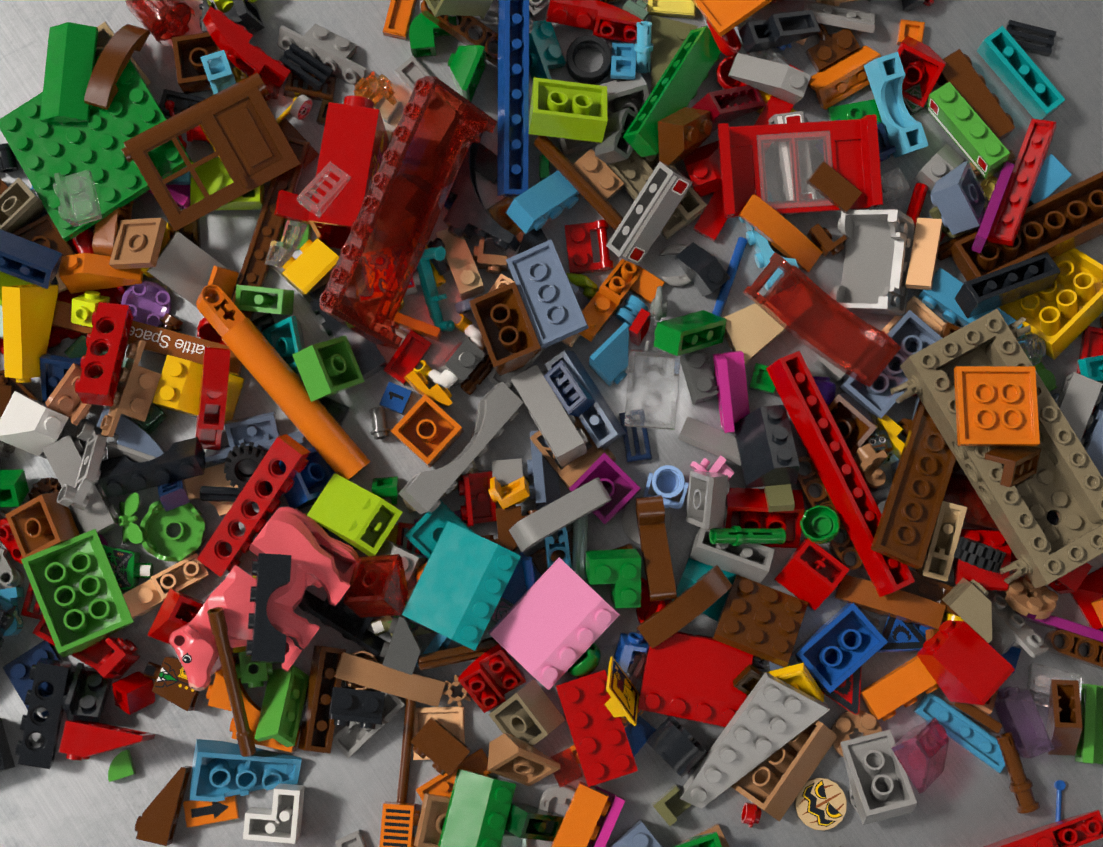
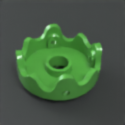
[140,500,207,562]

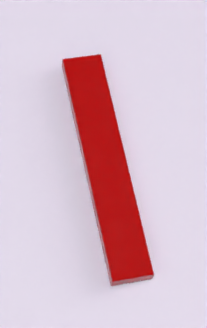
[987,119,1057,246]

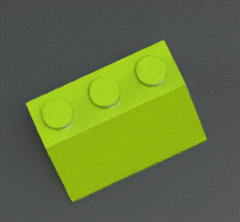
[529,77,608,143]

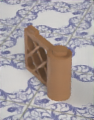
[530,416,616,492]

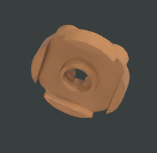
[1004,575,1059,620]
[830,710,882,758]

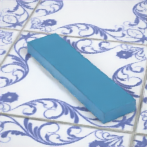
[913,692,1006,773]

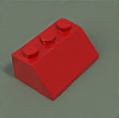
[723,487,805,548]

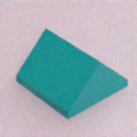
[263,316,305,373]

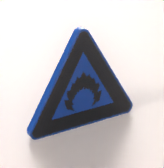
[877,616,926,652]

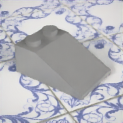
[840,730,917,825]

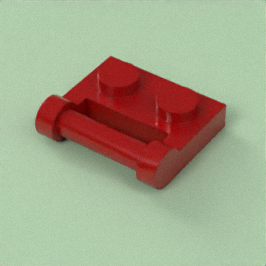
[564,220,614,274]

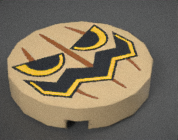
[794,777,847,831]

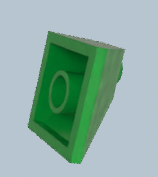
[448,45,487,104]

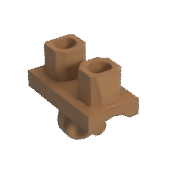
[853,443,888,488]

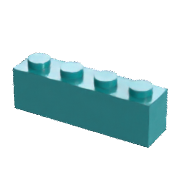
[976,25,1066,120]

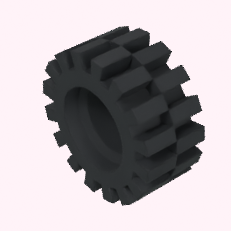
[224,442,268,491]
[954,537,1006,573]

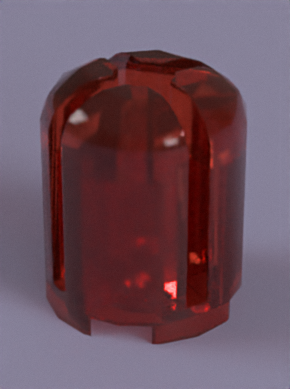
[125,0,195,44]

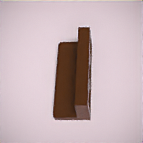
[984,446,1041,487]

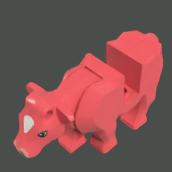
[169,506,363,691]

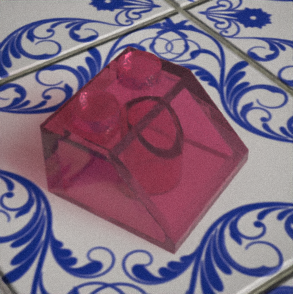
[891,717,950,794]

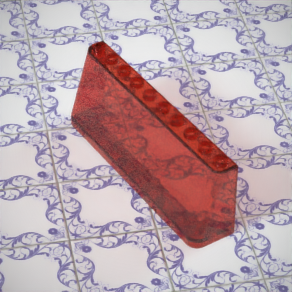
[319,76,497,350]

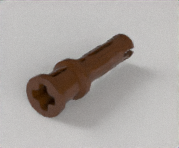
[996,732,1040,814]

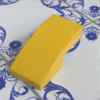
[876,414,905,460]

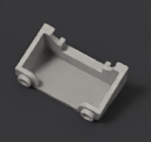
[829,209,915,316]

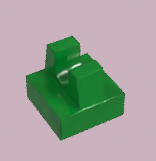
[371,476,399,505]

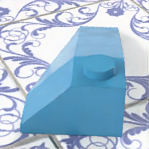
[190,739,302,802]

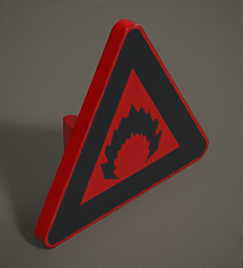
[814,666,862,715]

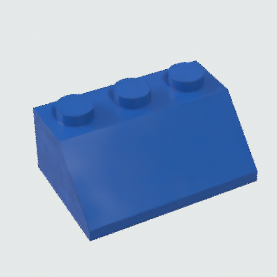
[793,603,888,693]

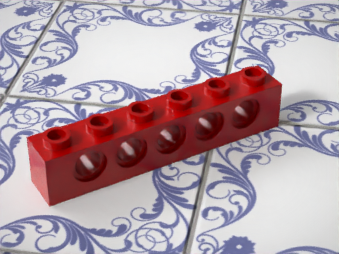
[197,434,310,577]

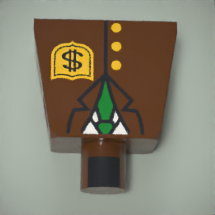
[144,657,201,711]

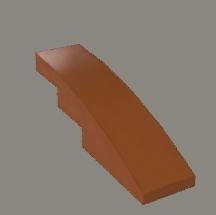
[835,575,946,630]

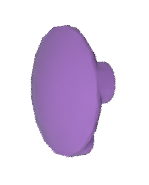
[121,280,172,327]

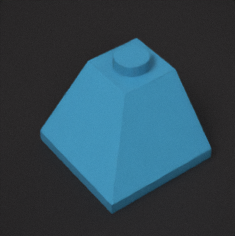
[589,322,629,387]

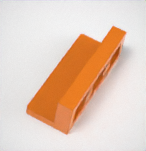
[808,46,881,110]

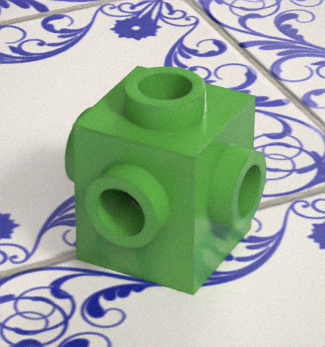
[235,652,273,688]

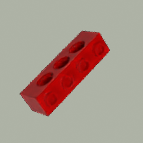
[75,302,134,406]

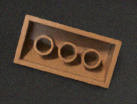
[731,720,838,822]

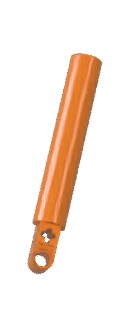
[196,284,371,480]

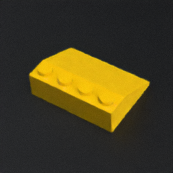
[998,248,1103,360]

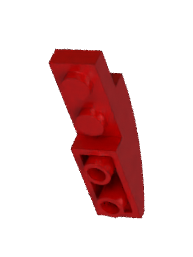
[546,0,644,44]
[203,6,290,87]
[195,347,230,450]

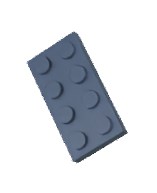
[506,239,589,349]

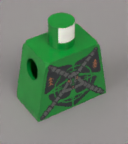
[103,545,154,590]

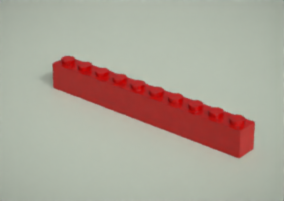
[766,351,915,597]

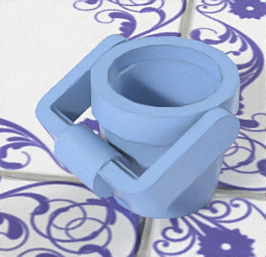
[643,465,689,509]

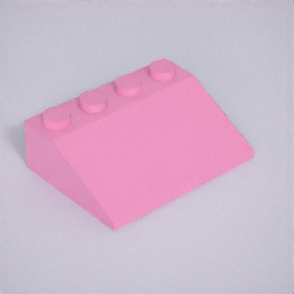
[488,557,620,690]

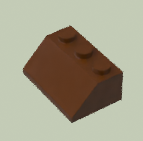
[469,282,542,376]

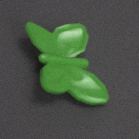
[118,492,144,544]

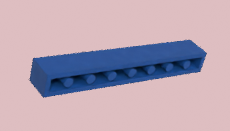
[497,0,529,197]

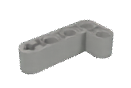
[509,477,612,553]

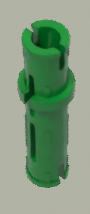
[709,526,786,546]

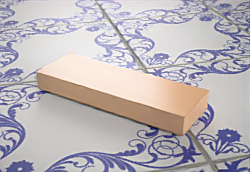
[906,218,943,290]

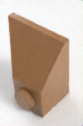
[487,733,560,786]

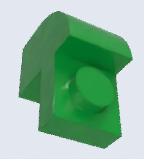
[409,13,457,58]

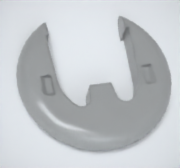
[659,244,692,287]
[538,785,576,825]

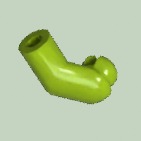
[566,273,598,299]

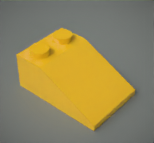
[152,355,245,423]

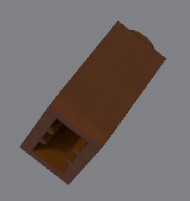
[1046,679,1082,756]

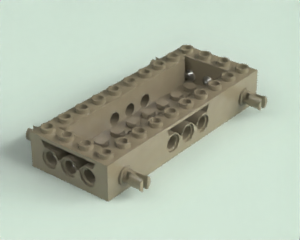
[891,309,1103,589]

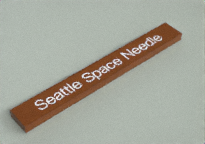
[52,300,243,376]

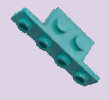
[529,20,566,81]

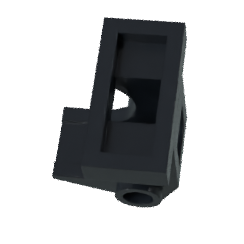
[199,0,265,33]

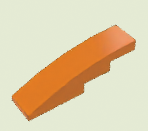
[738,195,823,272]

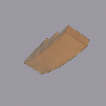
[335,652,446,707]

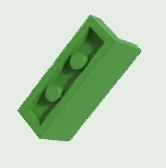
[255,665,309,747]
[1075,684,1103,764]

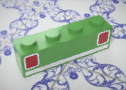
[926,82,1010,179]

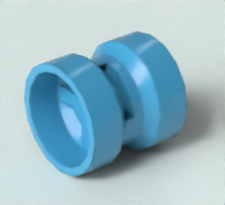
[615,294,649,328]

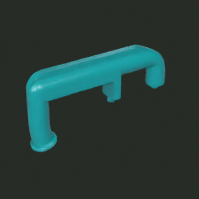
[414,246,455,332]

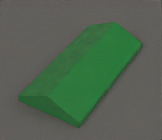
[40,22,98,122]

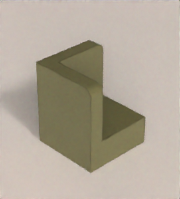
[652,784,691,826]

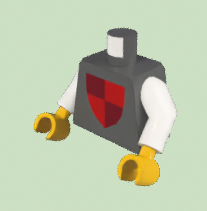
[414,313,486,388]

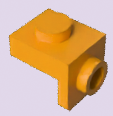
[488,476,530,509]

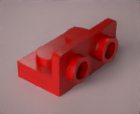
[97,637,141,679]

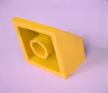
[281,238,341,295]

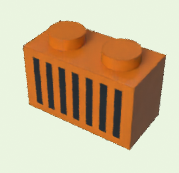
[379,801,420,847]

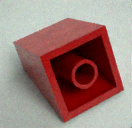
[916,620,1015,705]

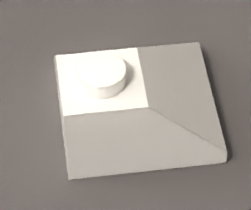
[0,391,69,456]

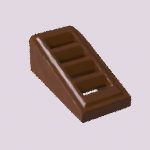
[283,71,336,101]

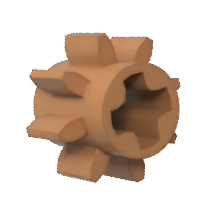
[442,675,472,707]

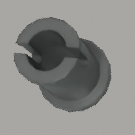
[369,407,391,440]

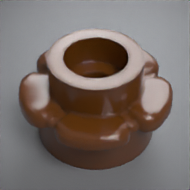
[159,312,184,332]

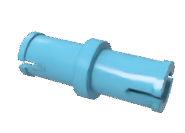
[634,21,654,73]

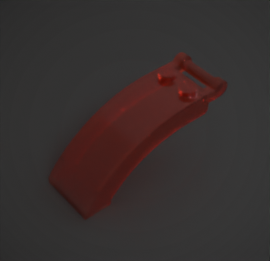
[743,253,901,387]

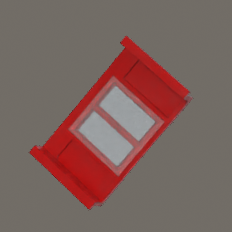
[718,114,883,218]

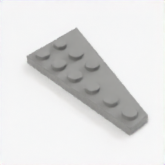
[678,672,830,809]

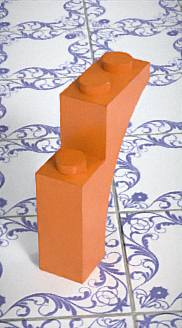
[206,657,301,753]

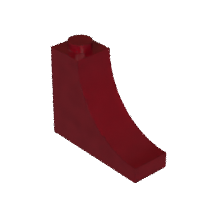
[691,85,766,133]

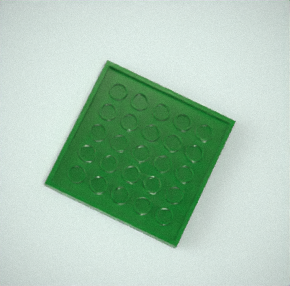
[0,55,193,242]

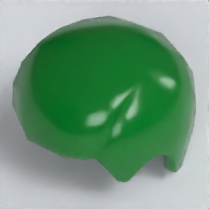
[800,505,840,544]
[568,642,601,677]

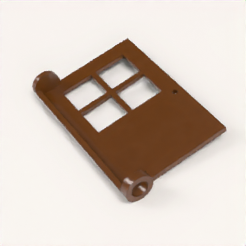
[121,72,300,231]

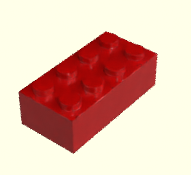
[556,669,638,787]

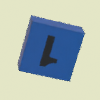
[379,382,413,415]

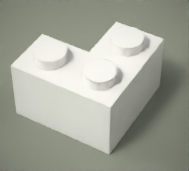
[243,783,305,844]

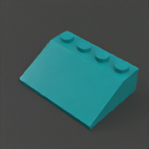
[401,521,521,651]

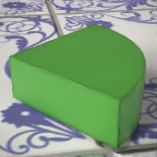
[108,749,136,782]

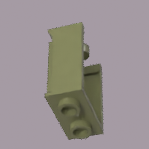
[425,0,494,19]

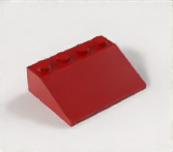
[638,632,753,727]

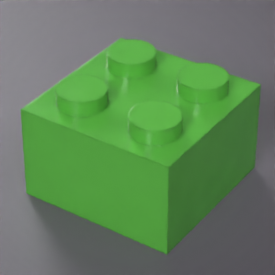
[292,335,365,402]

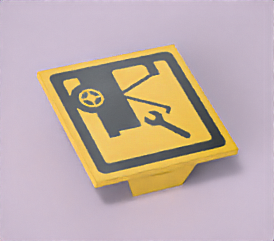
[605,656,639,726]

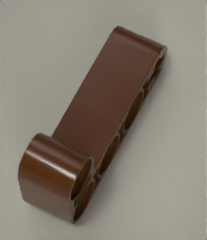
[636,495,677,602]

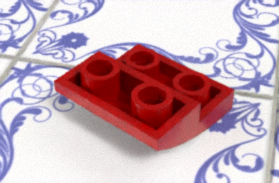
[458,644,526,713]

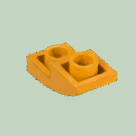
[404,370,453,407]

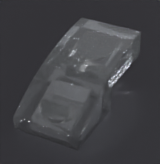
[265,220,307,268]

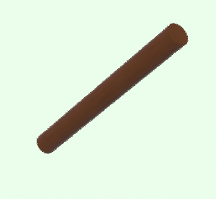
[396,699,416,803]

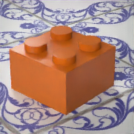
[391,394,464,468]

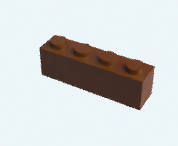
[937,49,1015,141]
[298,646,347,754]

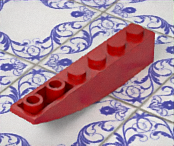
[984,810,1103,847]

